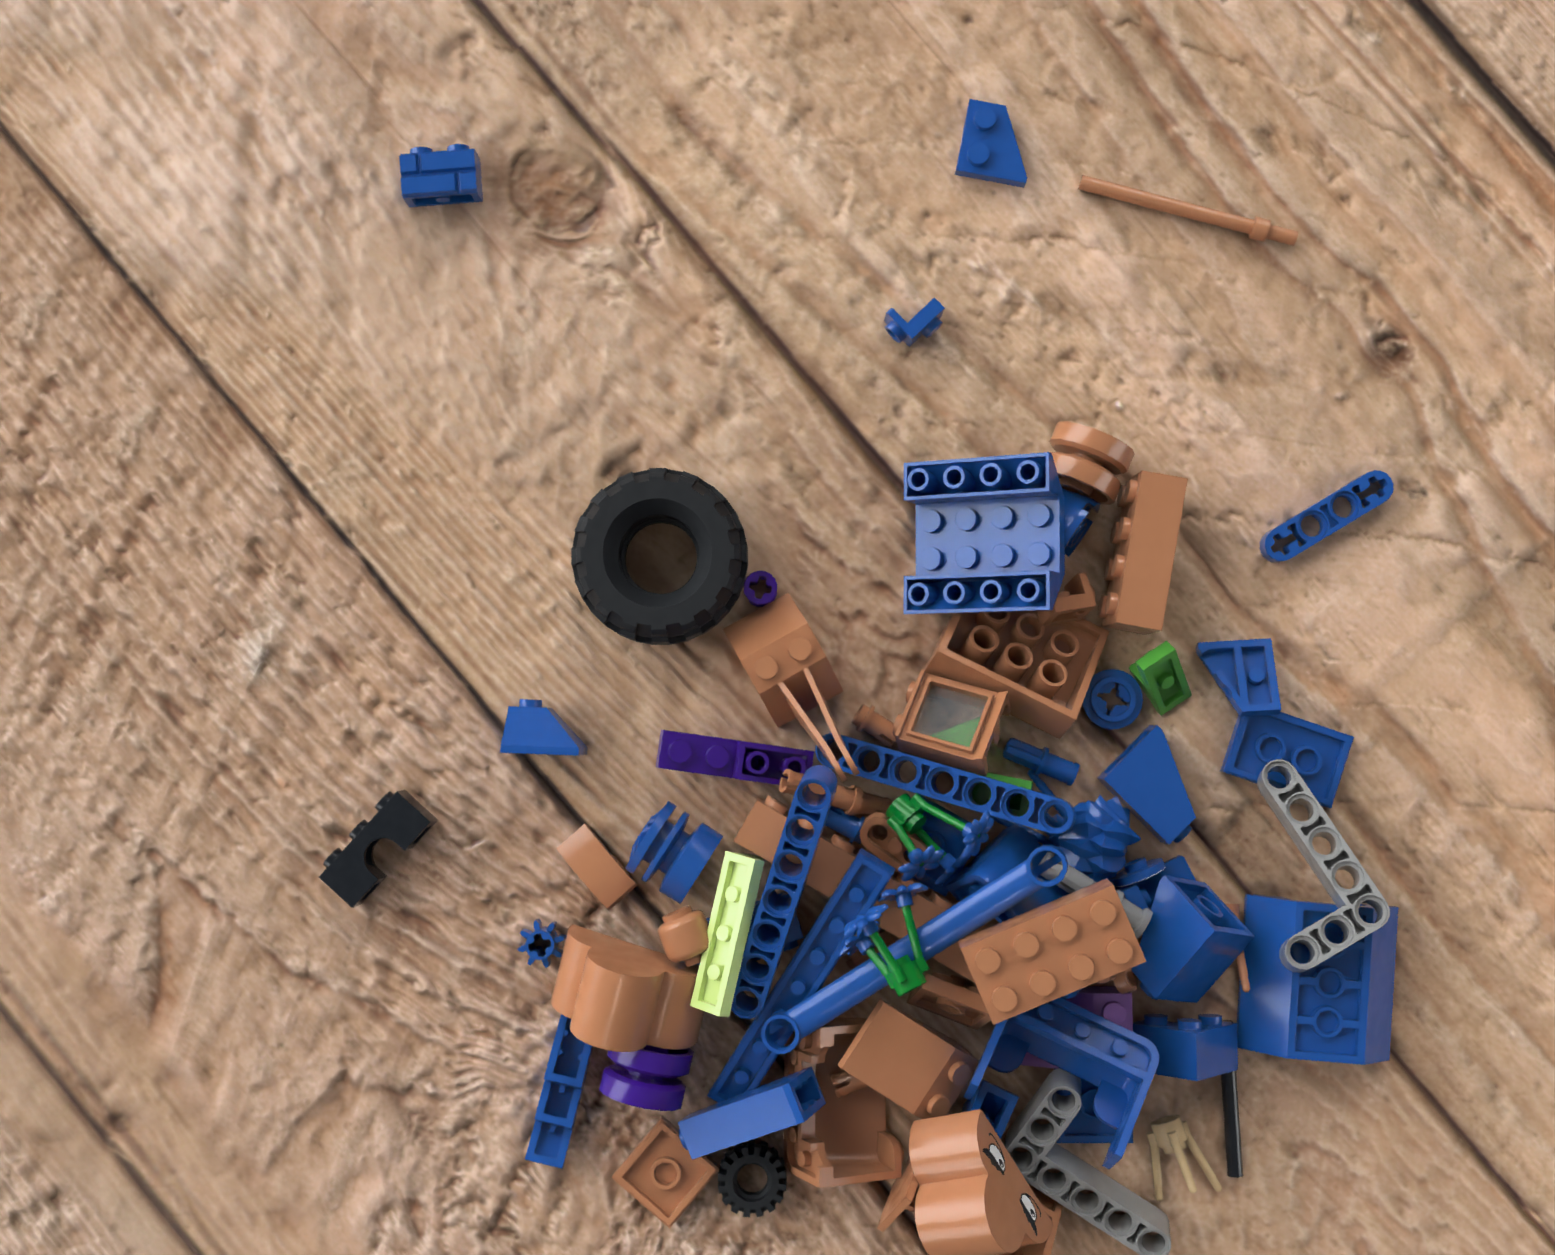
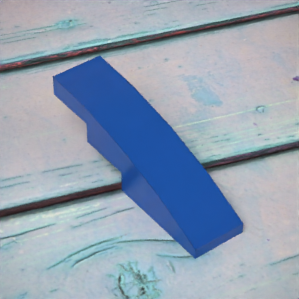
[525,1014,593,1169]

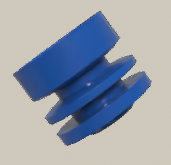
[625,801,723,904]

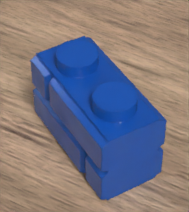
[399,144,483,207]

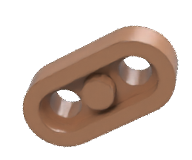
[860,812,928,875]

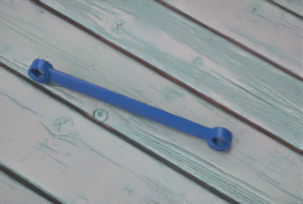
[761,845,1068,1054]

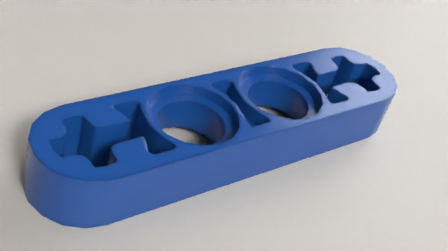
[1259,470,1394,563]

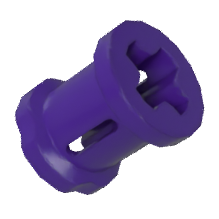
[744,571,777,607]

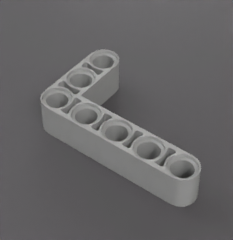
[1257,759,1390,973]
[1004,1068,1171,1255]

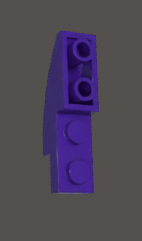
[656,730,814,785]

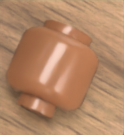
[658,905,709,967]

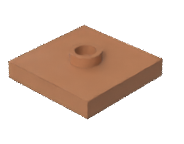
[611,1115,720,1229]

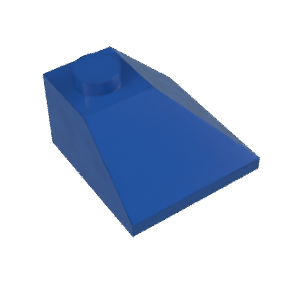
[500,699,588,756]

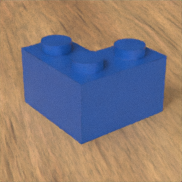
[1133,1014,1238,1081]

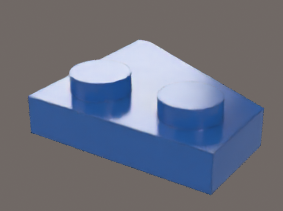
[1196,638,1281,717]

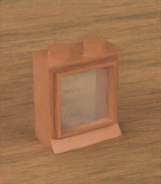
[892,669,1011,776]

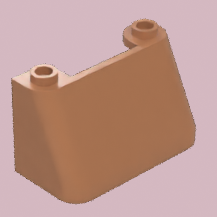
[784,1017,904,1188]

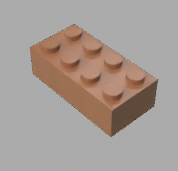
[1097,470,1188,635]
[959,878,1147,1025]

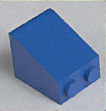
[1131,875,1255,1003]

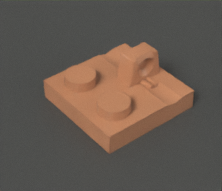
[906,972,991,1030]

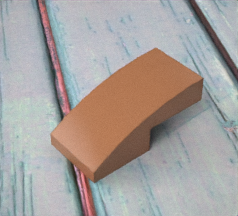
[556,823,638,910]

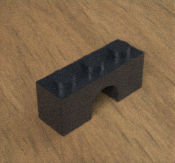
[319,790,438,908]

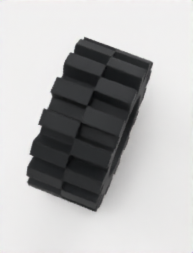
[718,1140,787,1218]

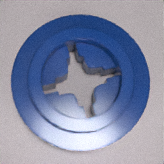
[1082,669,1143,729]

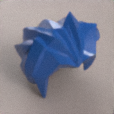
[1055,794,1141,882]

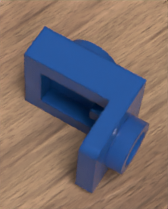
[884,297,945,347]

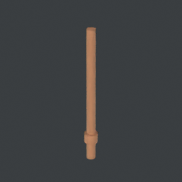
[1078,175,1298,246]

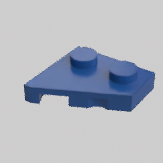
[955,99,1027,188]

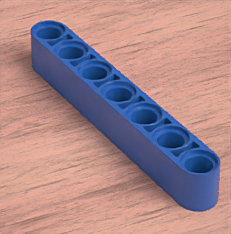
[815,733,1077,834]
[731,765,838,1019]

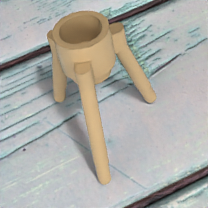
[1146,1115,1222,1201]

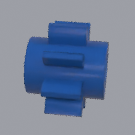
[518,919,566,968]

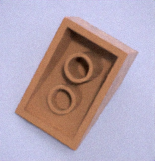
[837,999,979,1119]

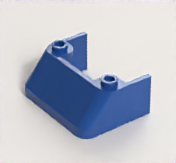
[964,997,1159,1170]

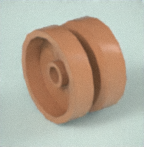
[1049,421,1135,505]

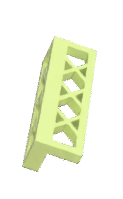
[690,851,765,1017]

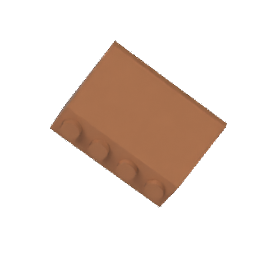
[925,611,1110,739]

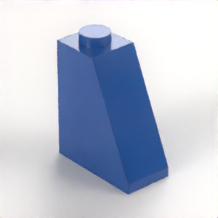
[1097,725,1196,845]

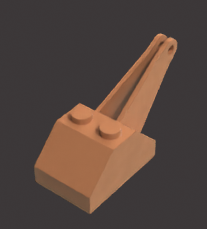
[723,592,859,783]

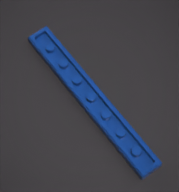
[707,848,895,1102]

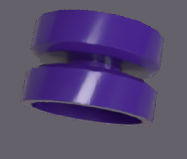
[599,1045,694,1111]

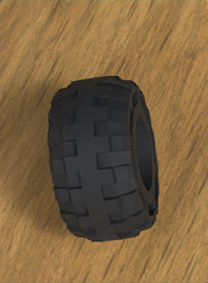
[571,468,748,645]

